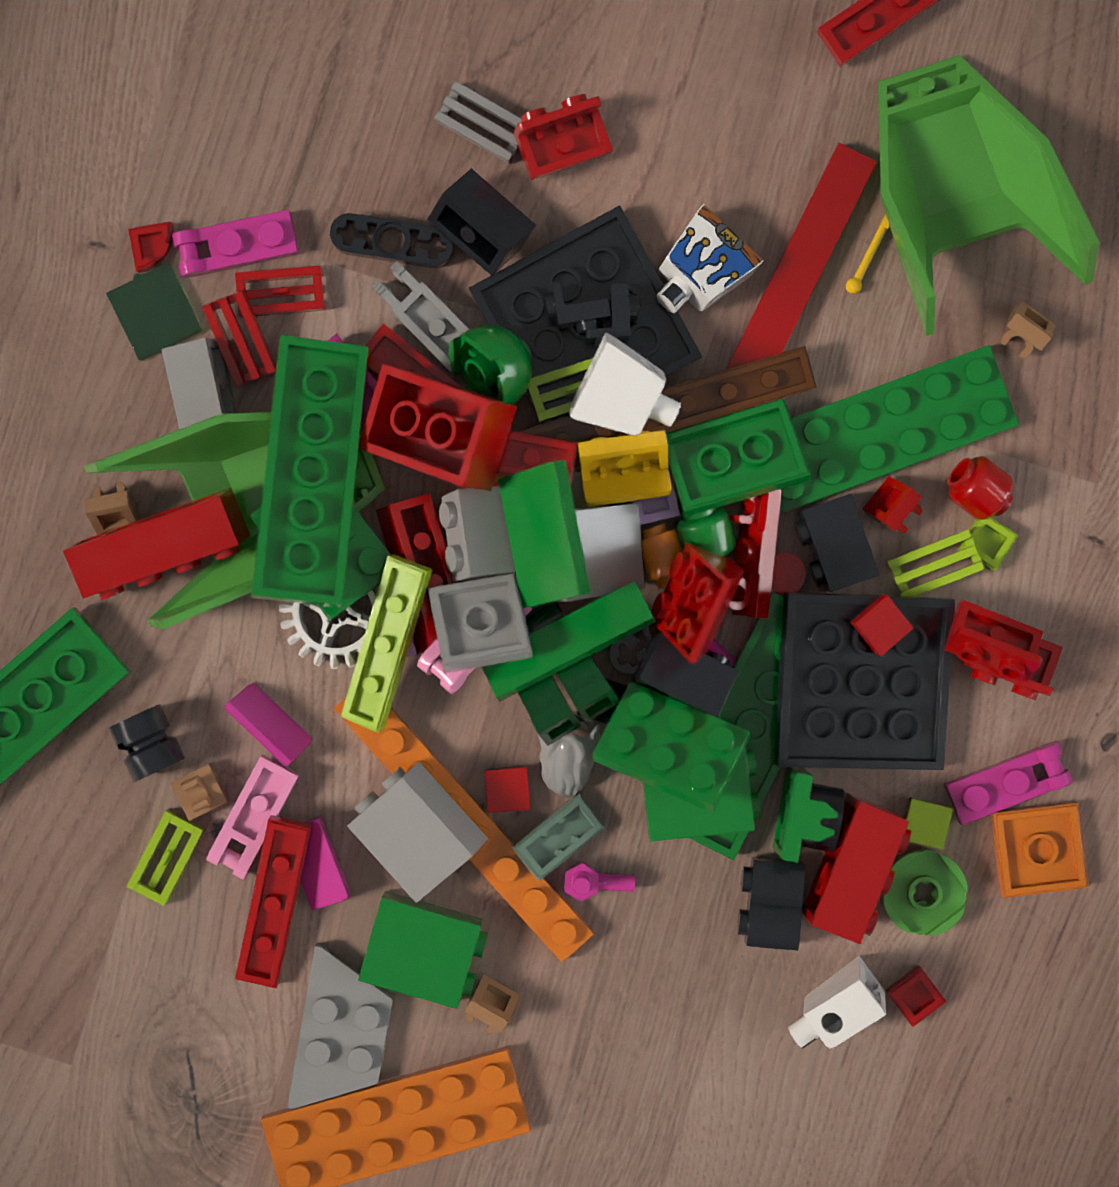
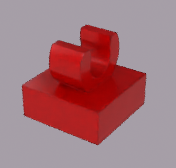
[862,476,922,533]

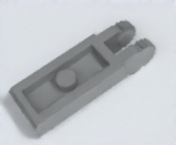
[371,261,468,375]

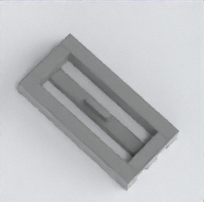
[434,81,522,164]

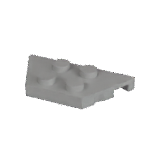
[287,943,394,1109]

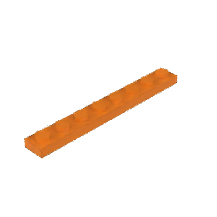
[333,697,594,962]

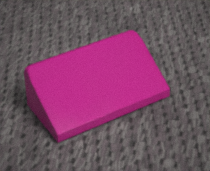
[224,683,312,766]
[301,815,352,910]

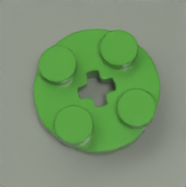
[881,848,968,936]

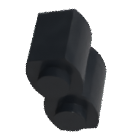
[737,857,805,951]

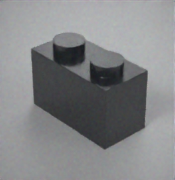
[427,168,536,276]
[794,493,880,592]
[632,632,739,718]

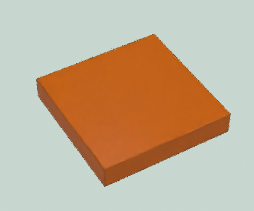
[991,801,1088,898]

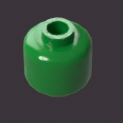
[675,507,736,557]

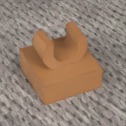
[1001,300,1056,358]
[84,482,139,534]
[170,763,230,821]
[465,974,521,1034]

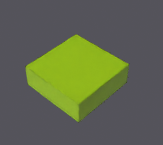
[957,517,1019,571]
[904,797,953,850]

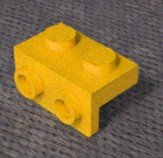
[578,430,672,507]

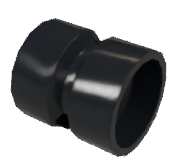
[108,704,185,782]

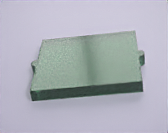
[106,262,203,361]

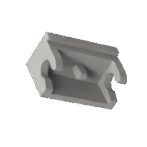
[161,338,237,429]

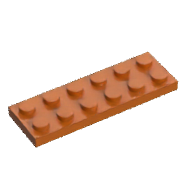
[261,1046,531,1187]

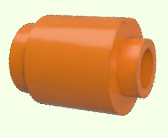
[641,523,683,590]

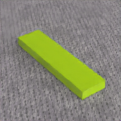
[341,554,433,733]

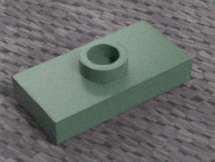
[511,793,605,881]

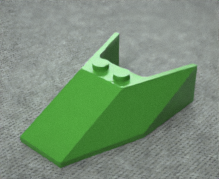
[878,55,1100,336]
[84,412,386,629]

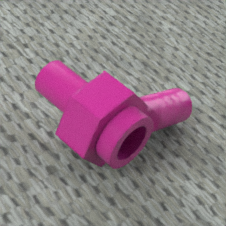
[564,861,635,902]

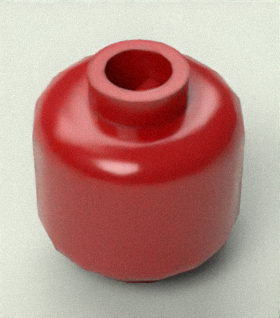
[948,456,1013,520]

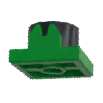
[772,767,845,863]

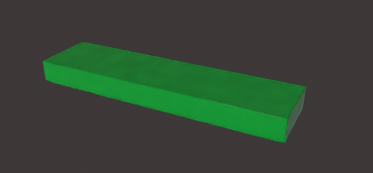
[482,580,656,702]

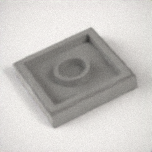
[428,573,532,673]

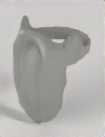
[538,713,600,798]

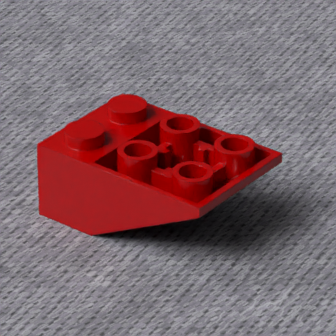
[652,542,745,663]

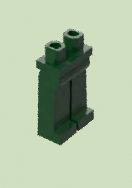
[517,584,620,746]

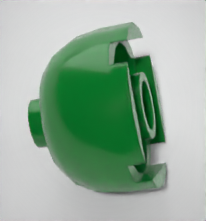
[448,325,532,405]

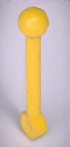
[846,213,890,294]

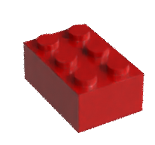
[358,364,517,491]
[802,793,911,945]

